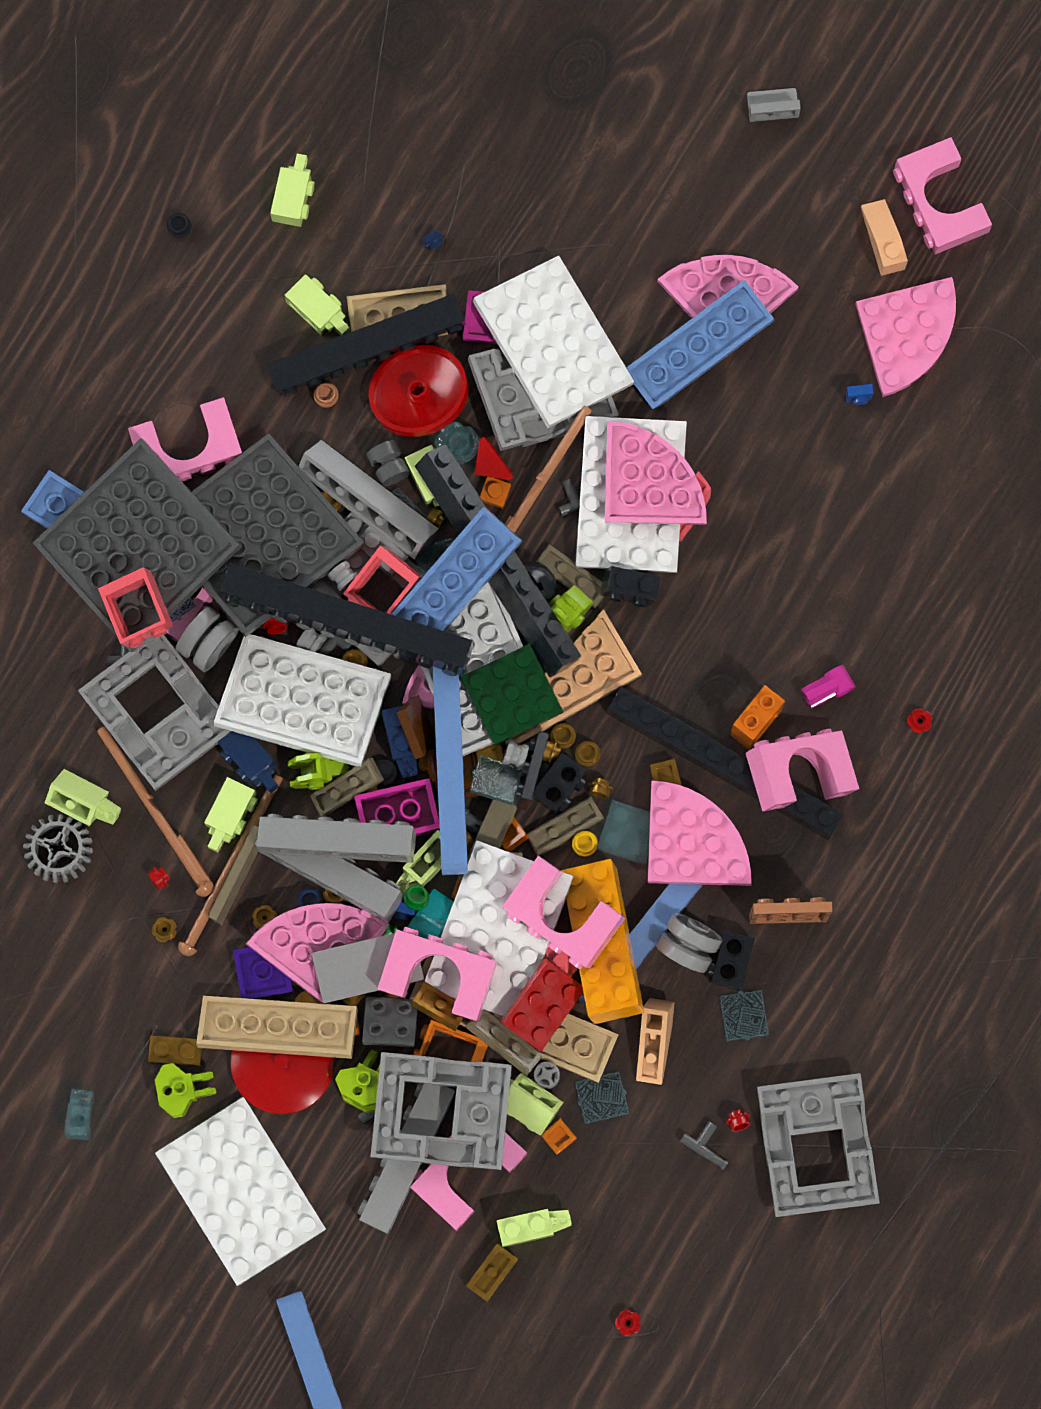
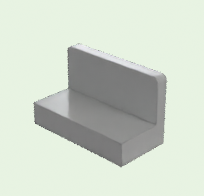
[747,88,800,122]

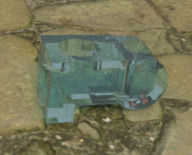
[64,1089,94,1141]

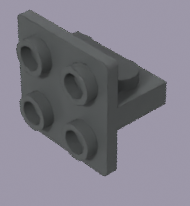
[362,997,417,1047]

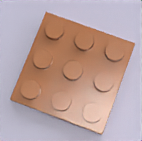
[749,897,832,924]

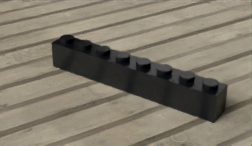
[266,293,466,397]

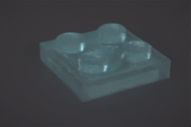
[597,800,650,865]

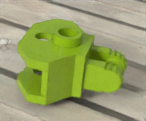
[549,585,593,633]
[288,753,349,790]
[335,1050,380,1113]
[155,1063,216,1118]

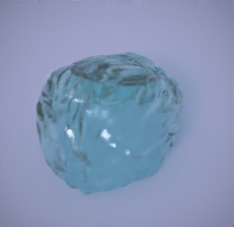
[435,422,480,465]

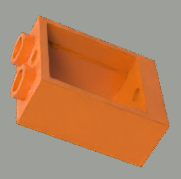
[730,685,785,750]
[413,1020,489,1062]

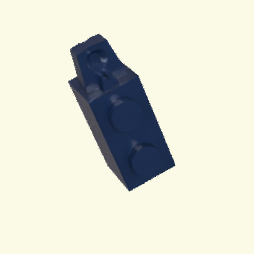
[381,705,419,780]
[218,731,279,793]

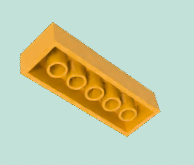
[561,859,644,1024]

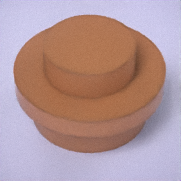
[314,383,339,408]

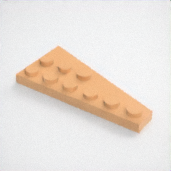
[504,609,642,745]

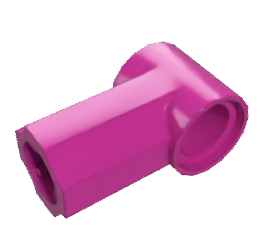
[801,665,856,709]

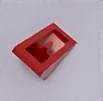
[474,435,515,480]

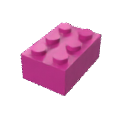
[354,778,440,838]

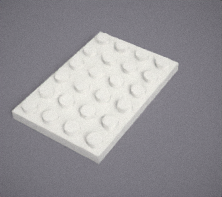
[473,256,634,428]
[576,416,687,573]
[420,582,554,756]
[214,634,391,767]
[425,840,574,1016]
[155,1097,326,1286]

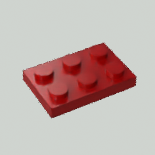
[499,958,583,1052]

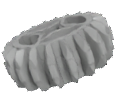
[23,814,93,883]

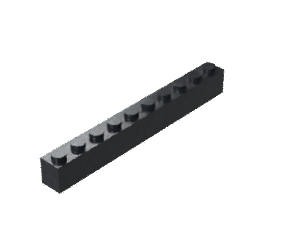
[415,444,581,678]
[220,564,473,676]
[608,687,843,840]

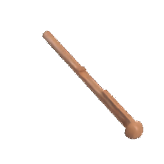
[505,406,592,533]
[97,726,214,897]
[178,774,283,956]

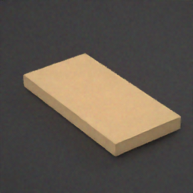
[347,284,448,336]

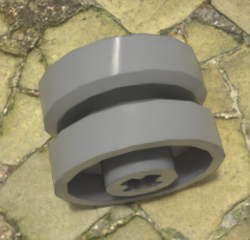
[175,606,238,672]
[656,913,723,973]

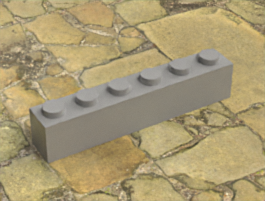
[298,440,439,560]
[256,814,416,863]
[254,840,403,923]
[357,1083,456,1235]

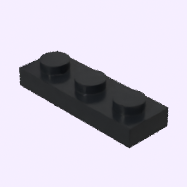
[515,731,549,811]

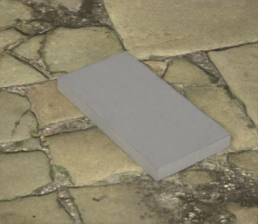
[312,933,424,1003]

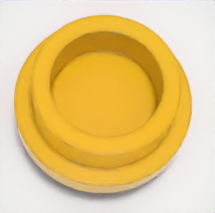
[572,831,598,857]

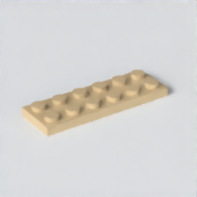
[196,996,358,1059]

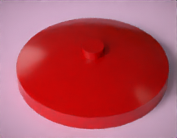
[369,345,469,437]
[231,1050,335,1115]

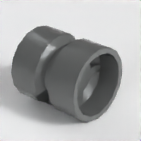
[366,440,411,487]

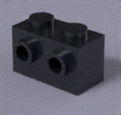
[600,566,660,607]

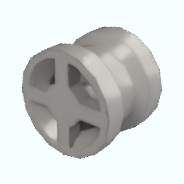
[328,561,358,592]
[296,628,327,653]
[502,739,529,769]
[534,1062,560,1089]

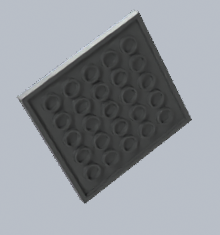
[192,433,364,637]
[33,438,242,652]

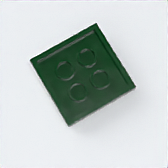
[461,644,563,746]

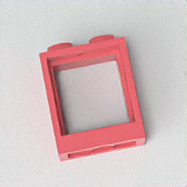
[343,546,423,614]
[98,567,173,648]

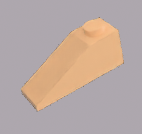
[861,199,908,276]
[636,998,674,1085]

